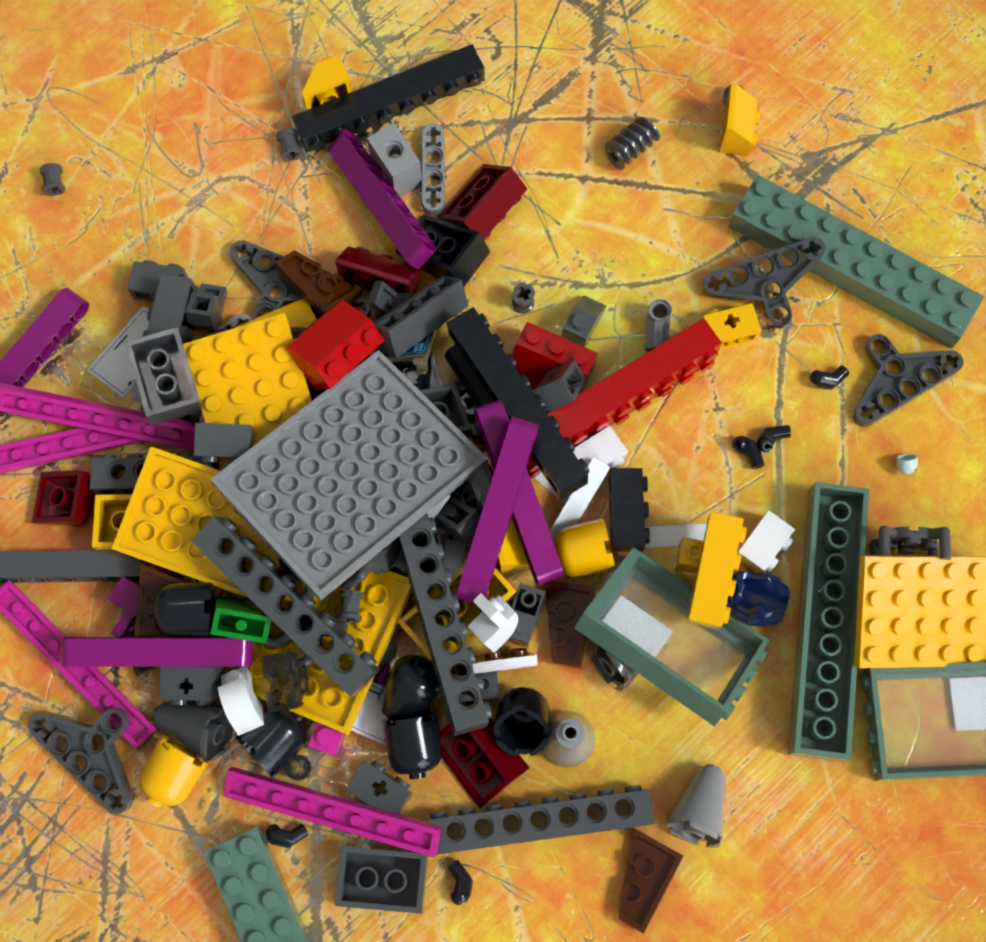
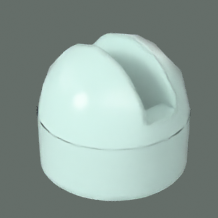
[896,454,918,475]

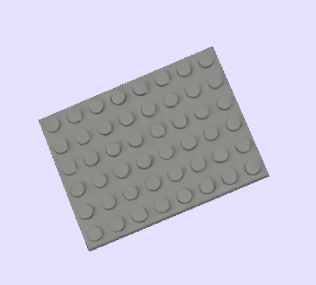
[210,350,488,601]

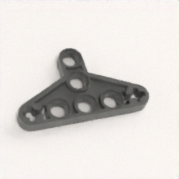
[703,237,826,326]
[230,240,303,318]
[853,334,963,427]
[28,708,134,814]

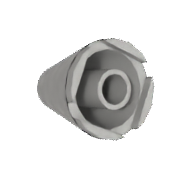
[543,711,595,767]
[666,764,726,848]

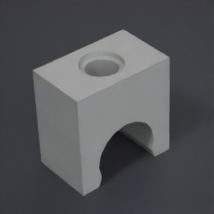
[367,123,422,197]

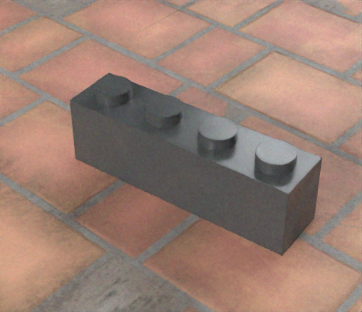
[374,275,468,358]

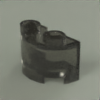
[262,651,309,713]

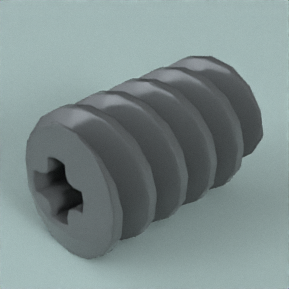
[605,117,660,170]

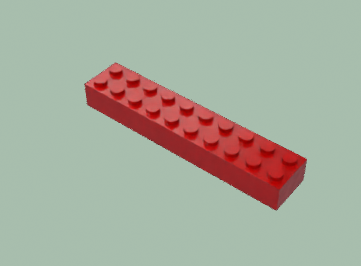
[484,318,722,479]

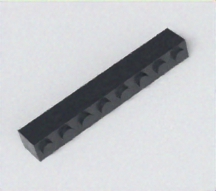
[292,44,485,152]
[446,307,590,500]

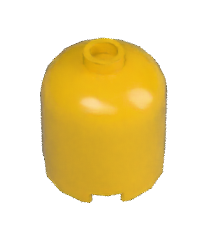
[554,518,615,577]
[139,734,210,807]

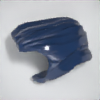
[726,571,790,627]

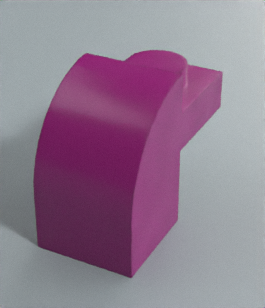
[107,576,139,637]

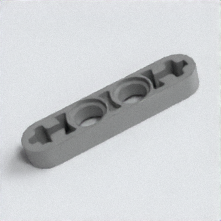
[422,123,445,216]

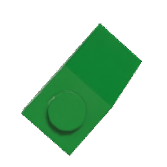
[210,598,271,644]

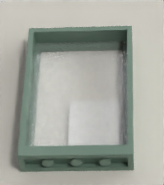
[574,547,770,727]
[860,662,986,781]

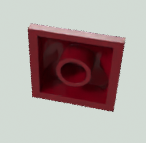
[32,470,94,527]

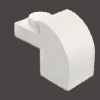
[468,593,518,653]
[218,666,264,736]

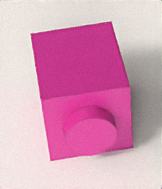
[308,723,346,758]

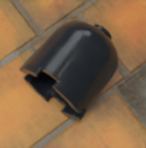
[148,582,214,638]
[377,654,440,722]
[493,687,550,757]
[235,706,307,778]
[382,712,441,779]

